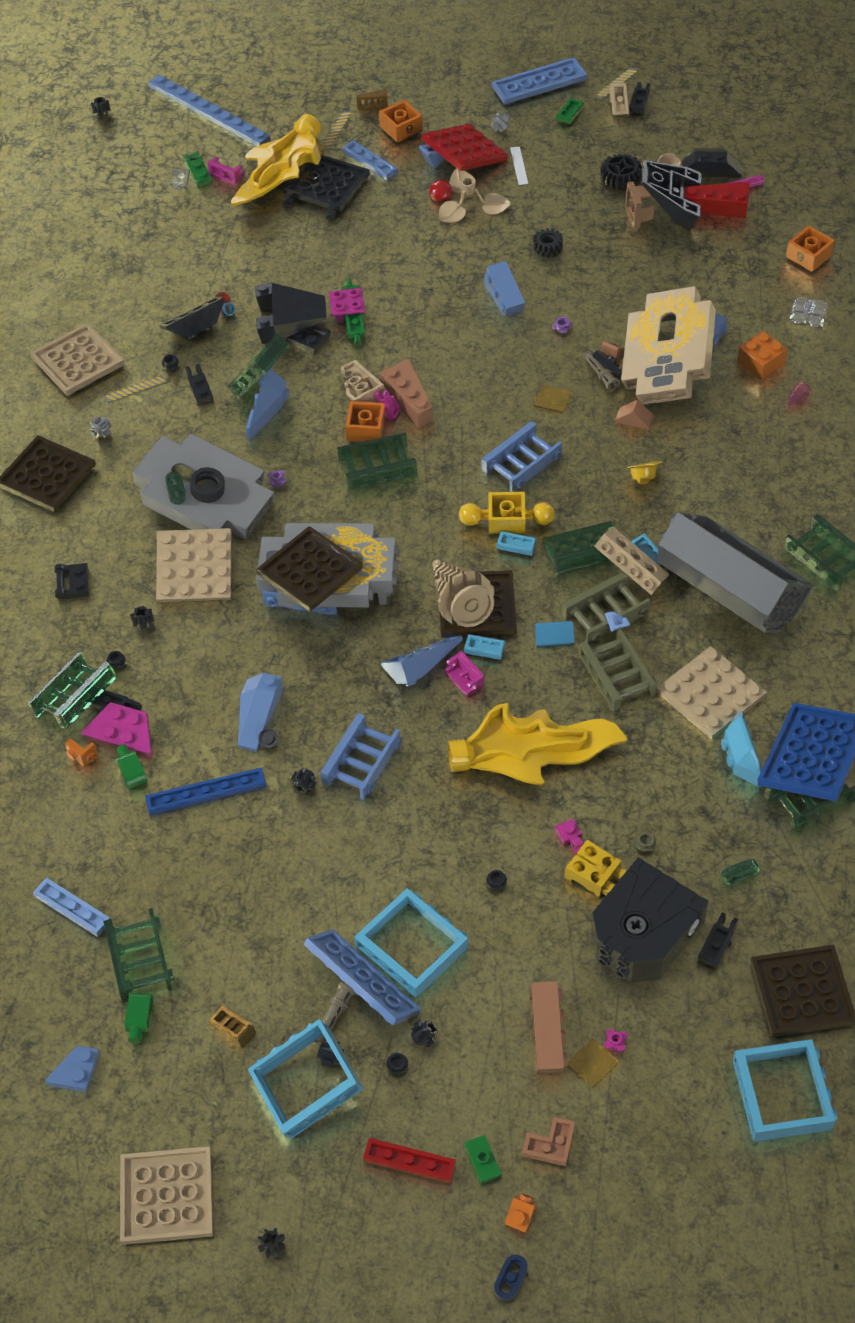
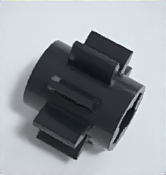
[91,97,111,117]
[130,606,154,630]
[291,768,317,793]
[411,1019,438,1047]
[317,1041,344,1068]
[257,1228,286,1259]

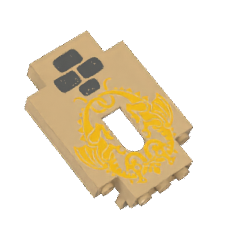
[621,286,716,405]

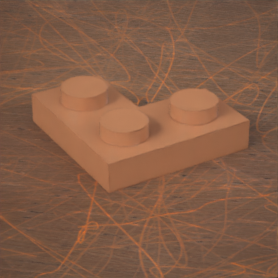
[522,1117,575,1166]

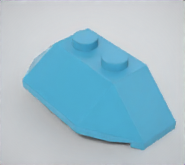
[721,711,763,787]

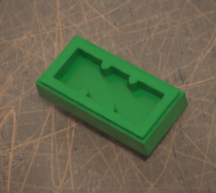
[556,98,584,124]
[464,1135,502,1185]

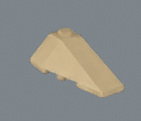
[341,360,385,403]

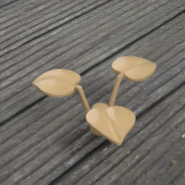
[439,168,511,223]

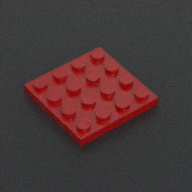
[421,124,509,171]

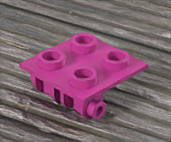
[329,288,365,323]

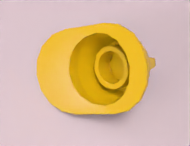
[627,461,662,484]

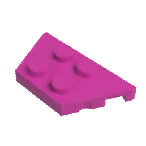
[81,702,153,756]

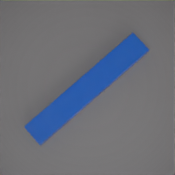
[145,767,267,815]

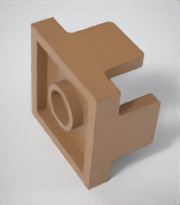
[625,182,654,229]

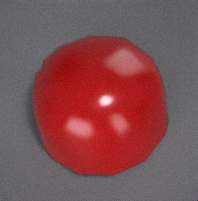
[429,180,453,203]

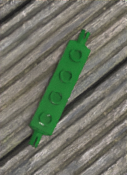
[341,278,365,346]

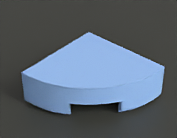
[605,612,630,632]

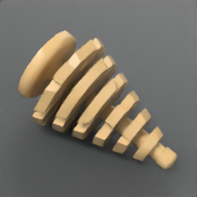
[432,559,494,627]

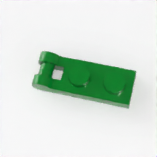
[183,151,213,187]

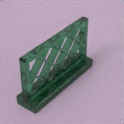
[542,521,615,574]

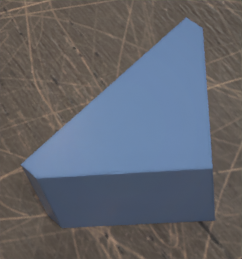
[419,145,446,169]

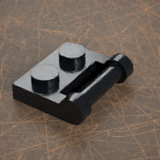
[286,325,331,354]
[54,563,89,599]

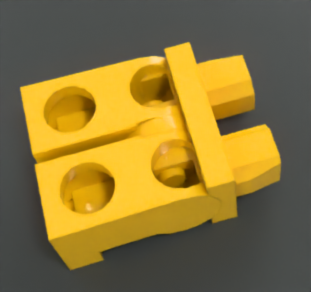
[564,840,627,897]

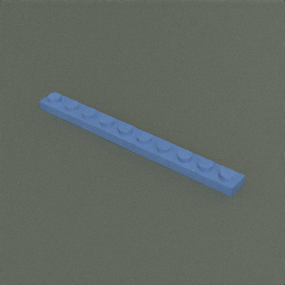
[149,74,271,146]

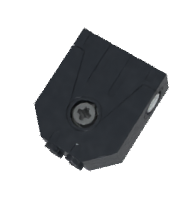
[591,857,709,982]

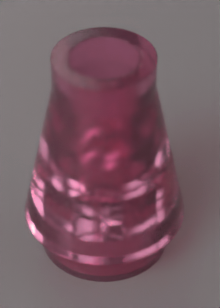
[786,382,811,407]

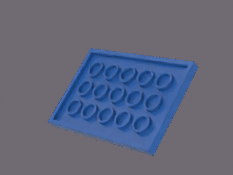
[757,703,855,801]

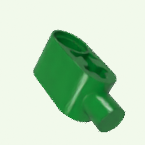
[116,745,148,789]
[125,993,153,1044]

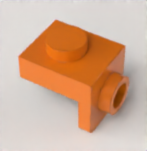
[65,738,98,767]
[504,1193,538,1233]

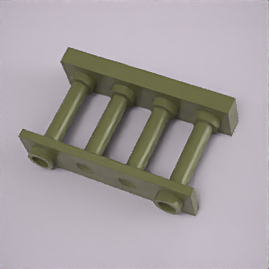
[562,571,651,644]
[579,628,657,712]

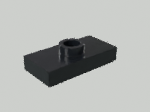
[592,350,622,376]

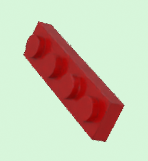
[363,1138,456,1184]

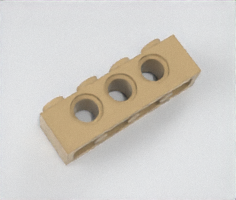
[594,526,670,595]

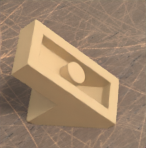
[610,83,629,117]

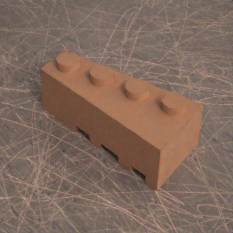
[379,358,433,429]
[530,981,568,1074]

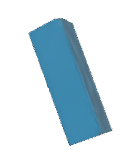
[535,621,575,647]

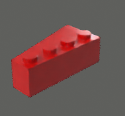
[683,182,750,218]

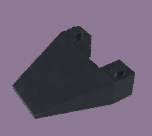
[641,160,702,229]
[255,283,327,344]

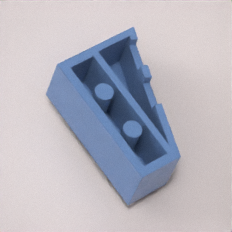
[483,261,525,317]

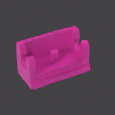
[208,156,245,185]
[445,651,484,697]

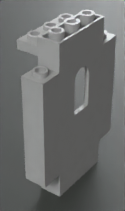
[132,433,274,540]

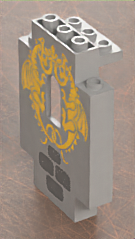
[256,523,399,607]

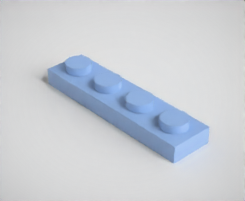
[33,878,111,937]

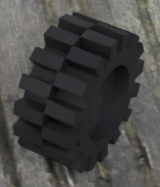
[533,228,563,257]

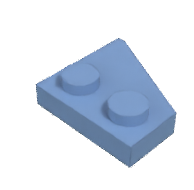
[45,1045,99,1092]

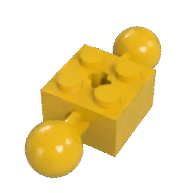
[459,492,555,534]

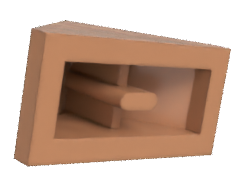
[601,341,625,364]
[615,399,654,430]

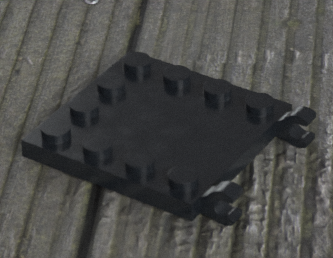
[283,154,370,220]

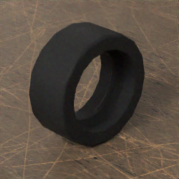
[190,467,225,503]

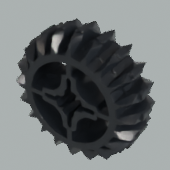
[600,153,642,190]

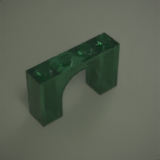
[227,334,290,398]

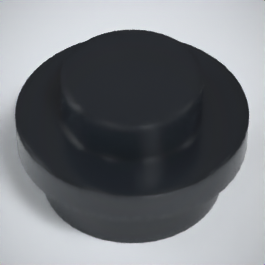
[162,354,179,370]
[106,651,126,669]
[258,728,278,748]
[486,870,507,890]
[386,1053,408,1075]

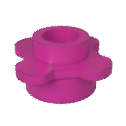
[604,1029,627,1052]

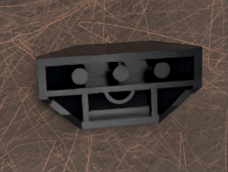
[681,148,742,178]
[159,297,224,339]

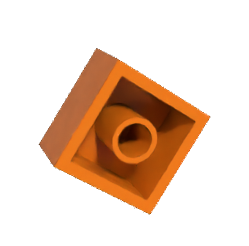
[379,100,423,142]
[786,225,835,272]
[737,331,788,380]
[345,401,386,443]

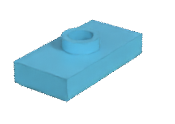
[496,531,537,556]
[631,533,661,566]
[464,634,505,660]

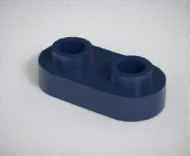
[494,1255,527,1302]

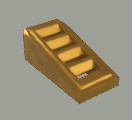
[357,89,388,110]
[208,1005,256,1048]

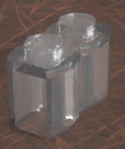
[790,297,828,327]

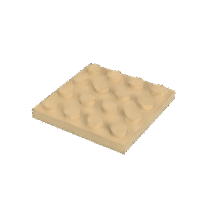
[30,323,125,396]
[156,528,231,602]
[656,646,767,739]
[120,1146,213,1245]

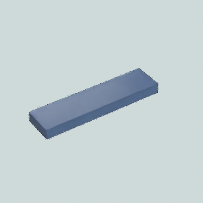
[343,140,398,180]

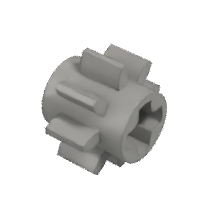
[491,112,510,132]
[90,416,111,438]

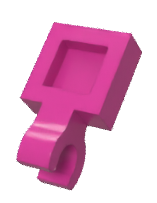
[375,390,401,421]
[555,819,583,854]

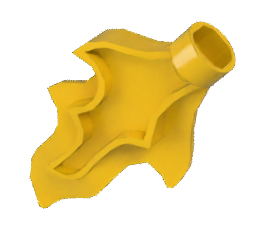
[231,114,321,206]
[448,703,627,785]

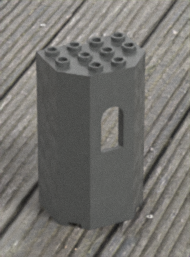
[657,512,814,633]

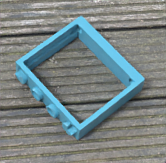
[354,888,468,998]
[248,1019,364,1139]
[733,1039,837,1142]

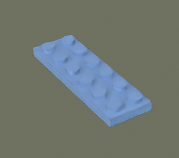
[492,57,587,105]
[304,929,421,1025]

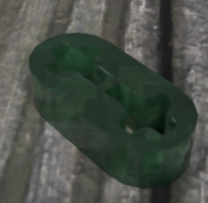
[166,472,186,505]
[720,859,760,885]

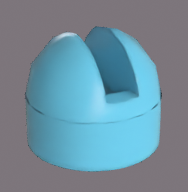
[221,302,236,316]

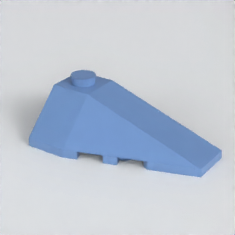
[246,366,289,441]
[381,636,463,686]
[238,672,283,752]

